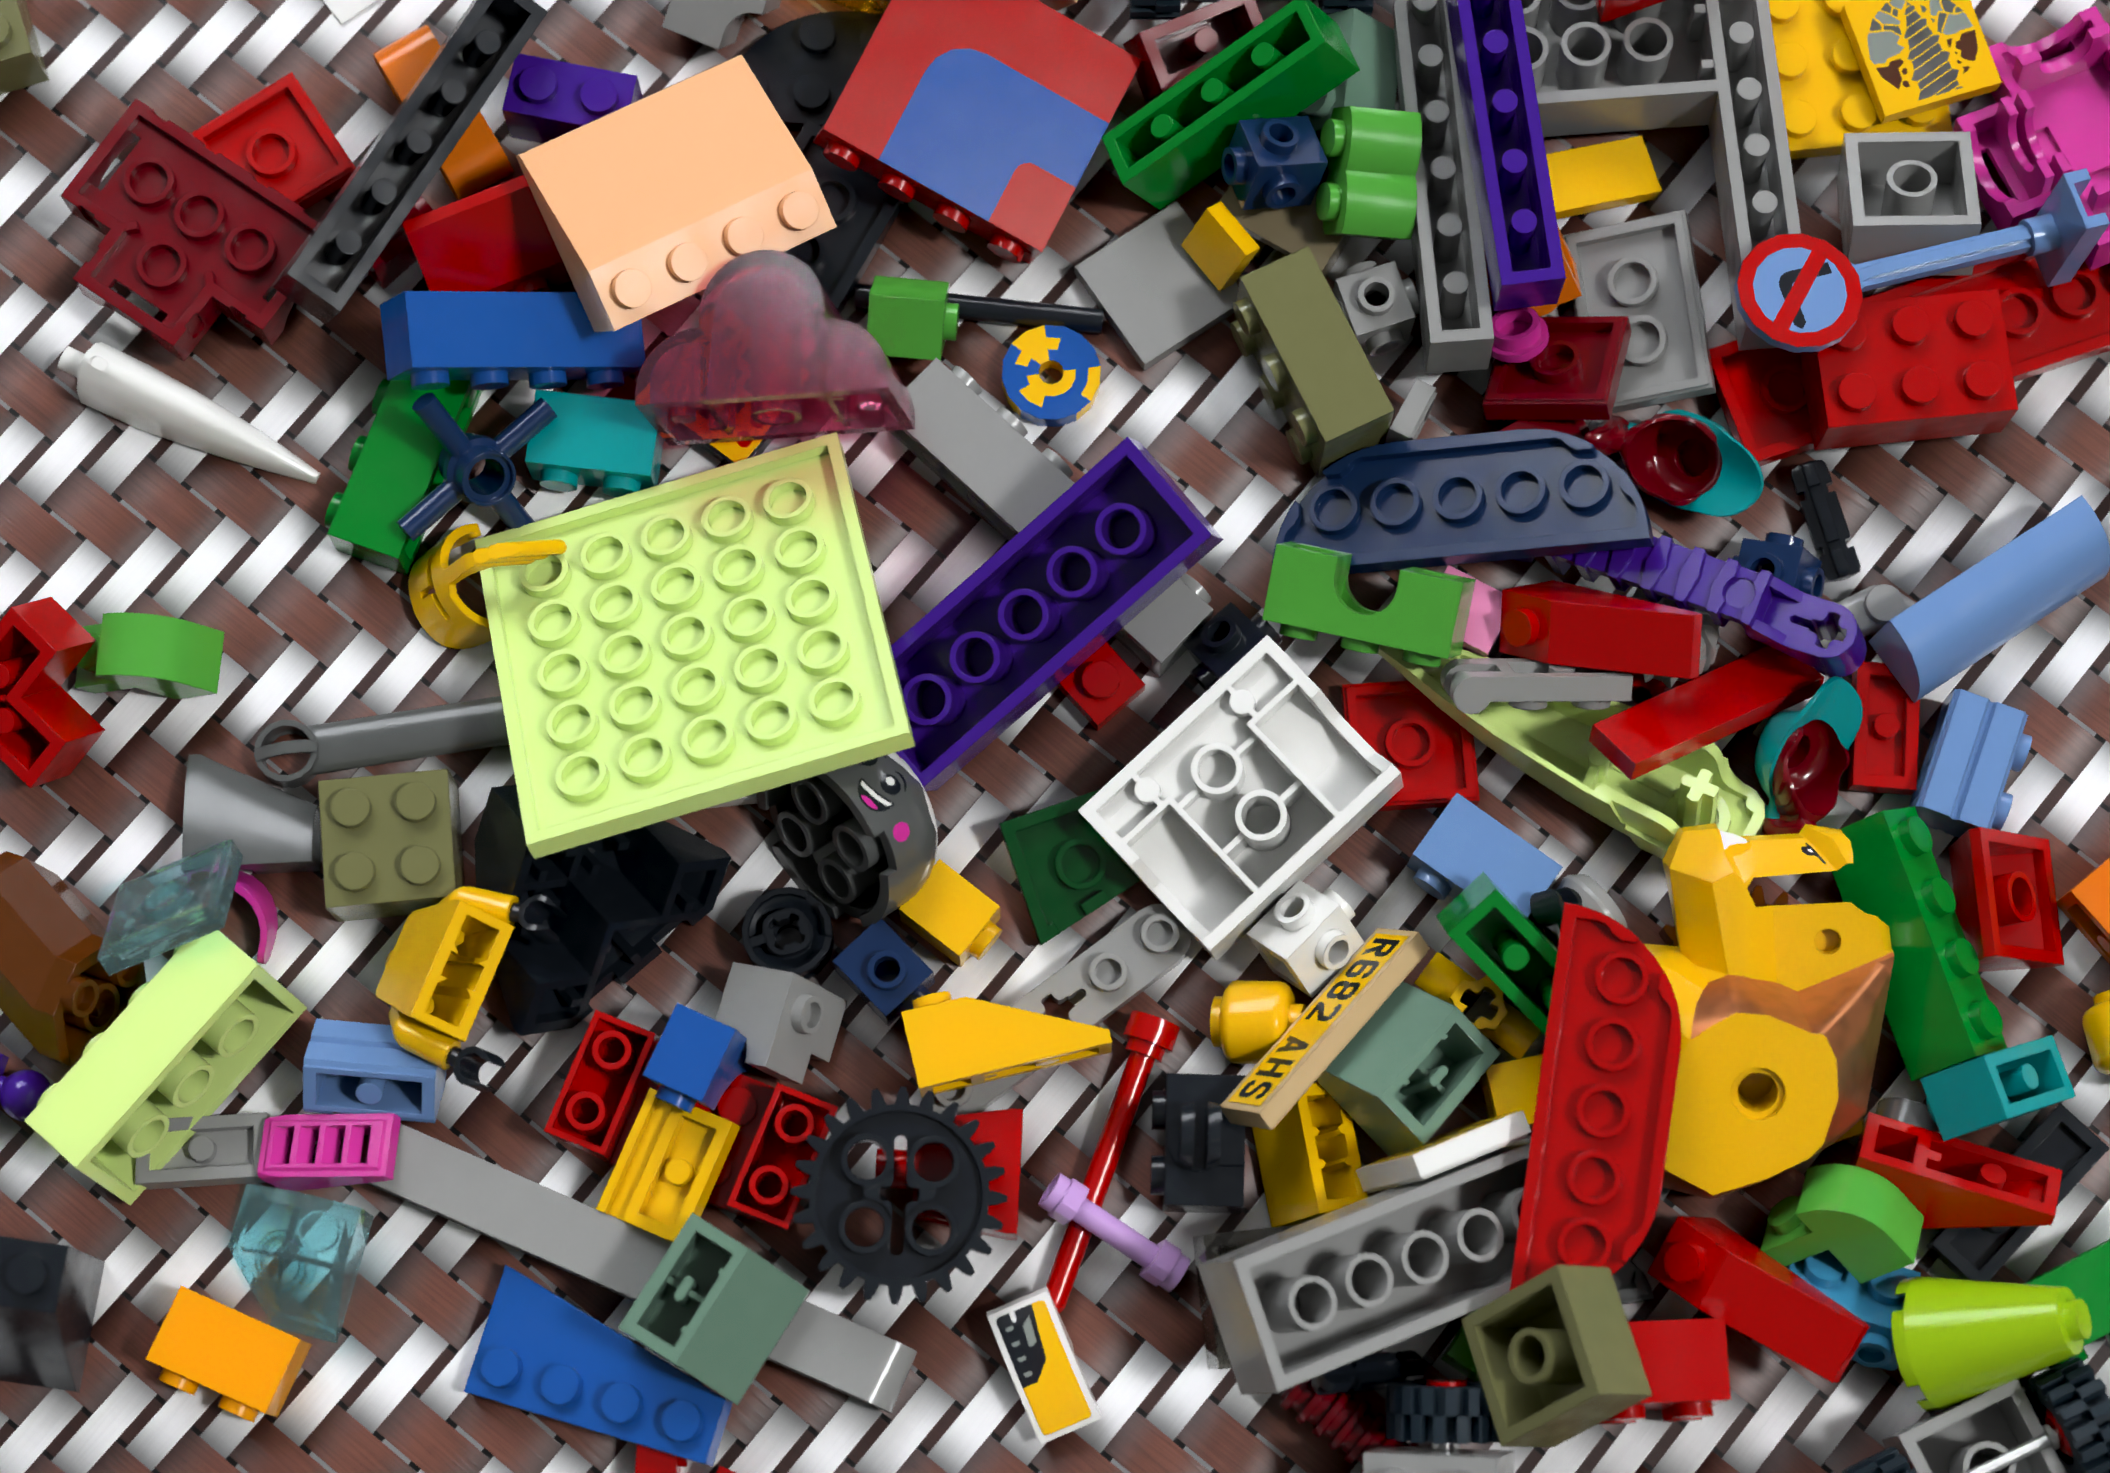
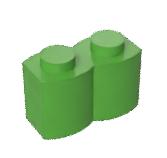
[1316,106,1422,240]

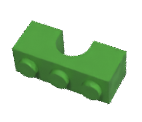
[1262,541,1476,667]

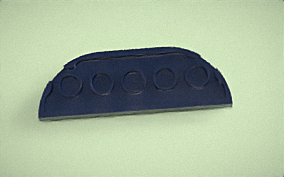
[1272,429,1654,574]

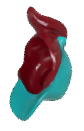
[1584,409,1764,517]
[1754,676,1863,835]

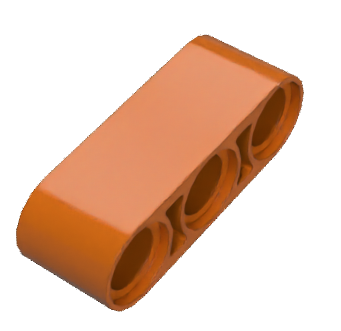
[372,24,514,200]

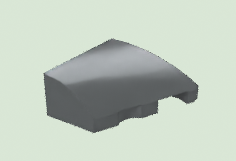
[182,754,321,874]

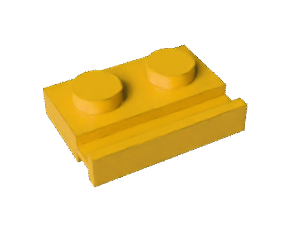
[596,1088,740,1242]

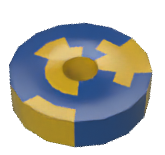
[1002,325,1101,427]

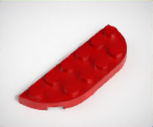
[1509,902,1682,1292]

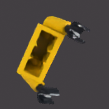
[376,886,567,1093]

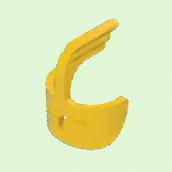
[408,524,567,649]

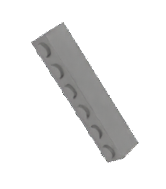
[884,357,1213,678]

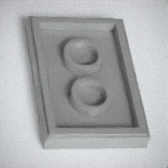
[1563,210,1716,413]

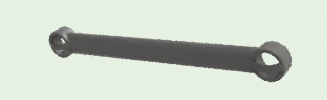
[254,696,509,788]

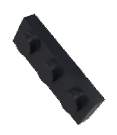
[1926,1103,2110,1281]

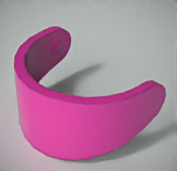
[158,870,278,964]

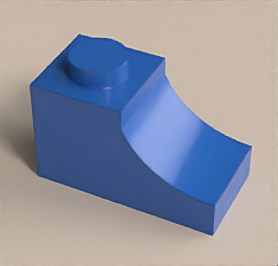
[643,1003,752,1114]

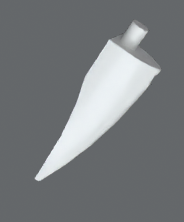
[58,342,321,484]

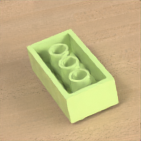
[24,921,307,1206]

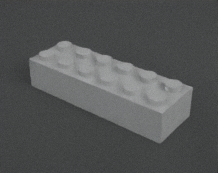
[1197,1134,1532,1394]

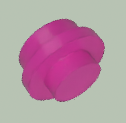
[1491,307,1549,363]

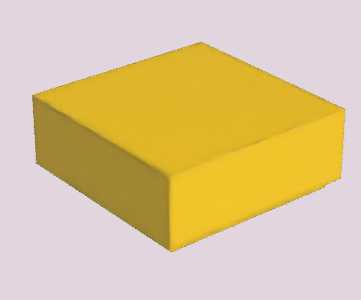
[1181,201,1260,292]

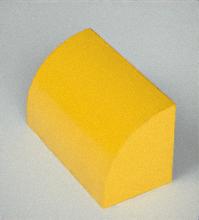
[1252,1082,1368,1228]

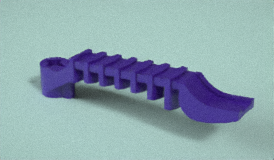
[1513,535,1867,677]

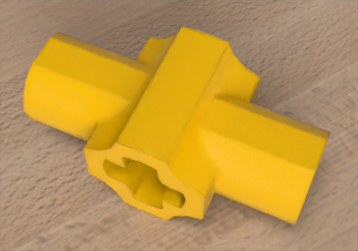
[1414,952,1541,1060]

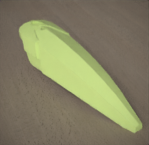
[1378,645,1765,859]

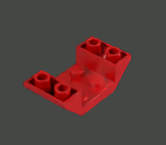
[544,1010,839,1231]

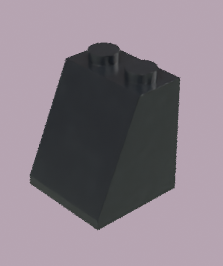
[0,1236,105,1392]

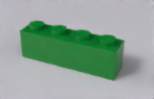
[1102,0,1360,210]
[325,378,483,575]
[1832,806,2007,1082]
[1436,872,1558,1036]

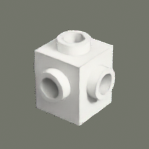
[1247,879,1365,998]

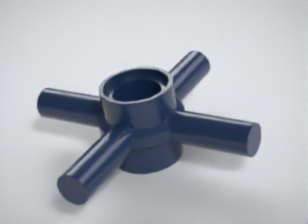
[396,392,557,542]

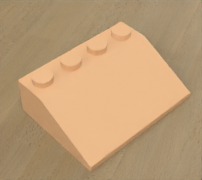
[516,55,837,332]

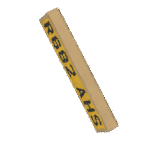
[1220,928,1430,1130]

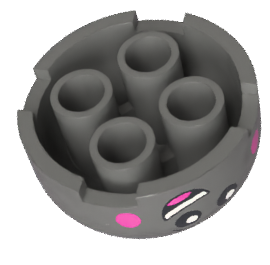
[757,752,938,927]

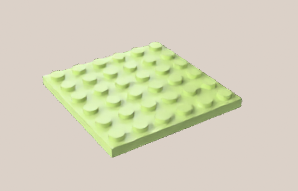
[474,432,915,859]

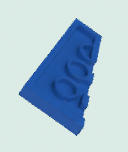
[464,1264,733,1467]

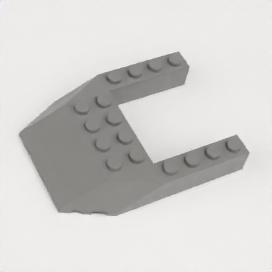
[1393,0,1801,374]

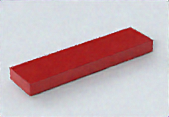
[1589,646,1825,780]

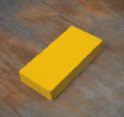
[1546,136,1662,219]

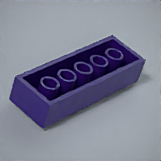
[891,437,1224,791]

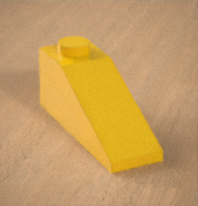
[901,992,1112,1098]

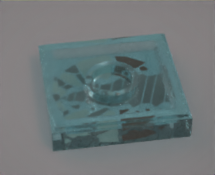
[97,839,243,976]

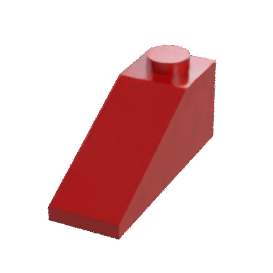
[1499,580,1703,679]
[1849,1112,2063,1229]
[1647,1216,1870,1383]

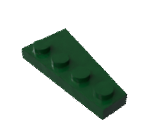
[998,789,1141,946]

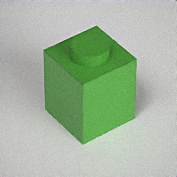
[866,275,959,361]

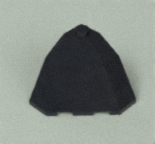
[474,785,731,1036]

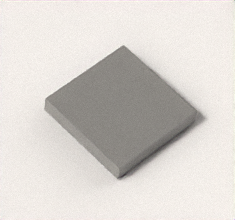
[1074,201,1239,371]

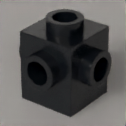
[1183,602,1282,691]

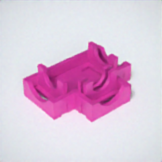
[1952,6,2110,271]

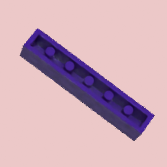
[1446,0,1566,311]

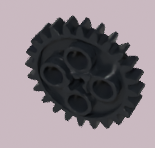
[791,1086,1007,1305]

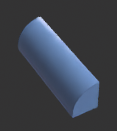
[1868,495,2110,703]

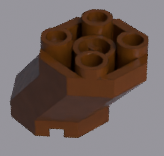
[0,851,147,1068]

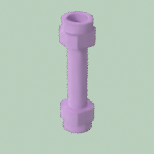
[1038,1173,1190,1292]

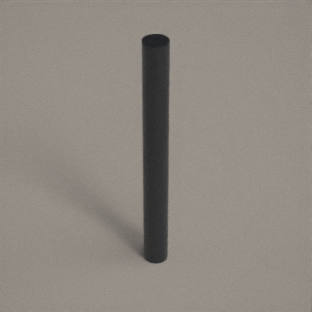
[855,283,1104,334]

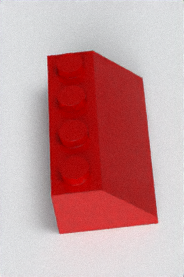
[402,175,571,292]

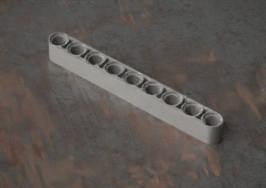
[367,1124,917,1413]

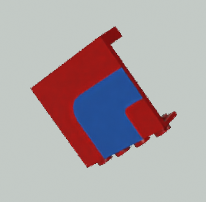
[813,0,1142,264]

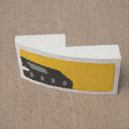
[987,1286,1101,1445]

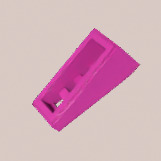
[257,1113,401,1192]

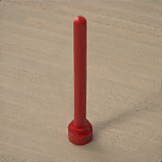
[1045,1010,1180,1313]

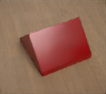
[1948,827,2064,972]

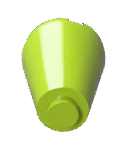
[1891,1276,2092,1411]

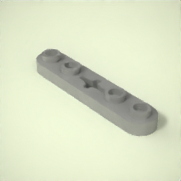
[933,904,1192,1115]

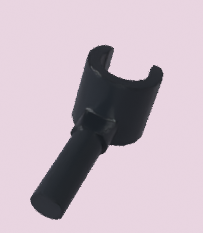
[1530,887,1582,930]

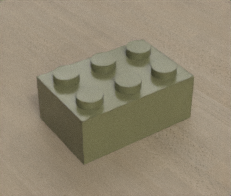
[1230,246,1394,479]

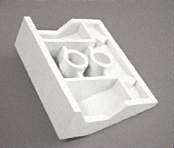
[1078,635,1404,961]

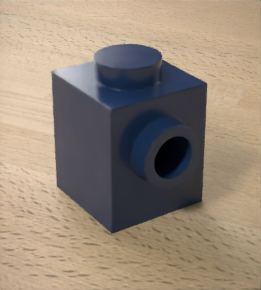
[832,919,935,1026]

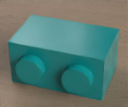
[525,389,667,497]
[1920,1035,2076,1141]

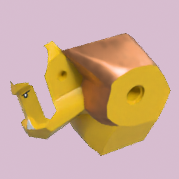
[1644,823,1894,1200]

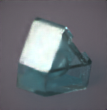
[228,1183,374,1344]

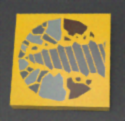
[1840,0,2002,124]

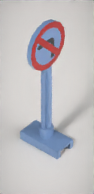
[1734,168,2110,353]

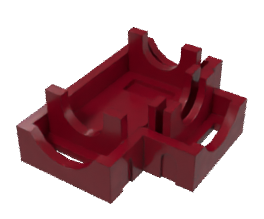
[60,98,319,362]

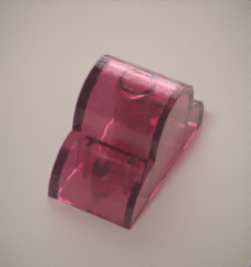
[635,250,915,446]

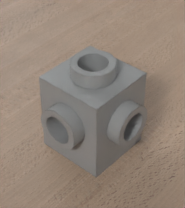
[1332,261,1420,356]

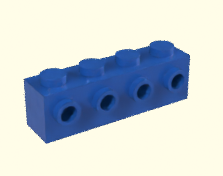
[380,291,646,390]

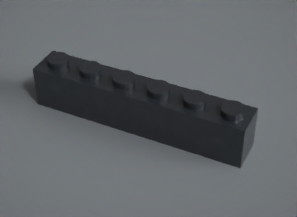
[273,0,548,325]

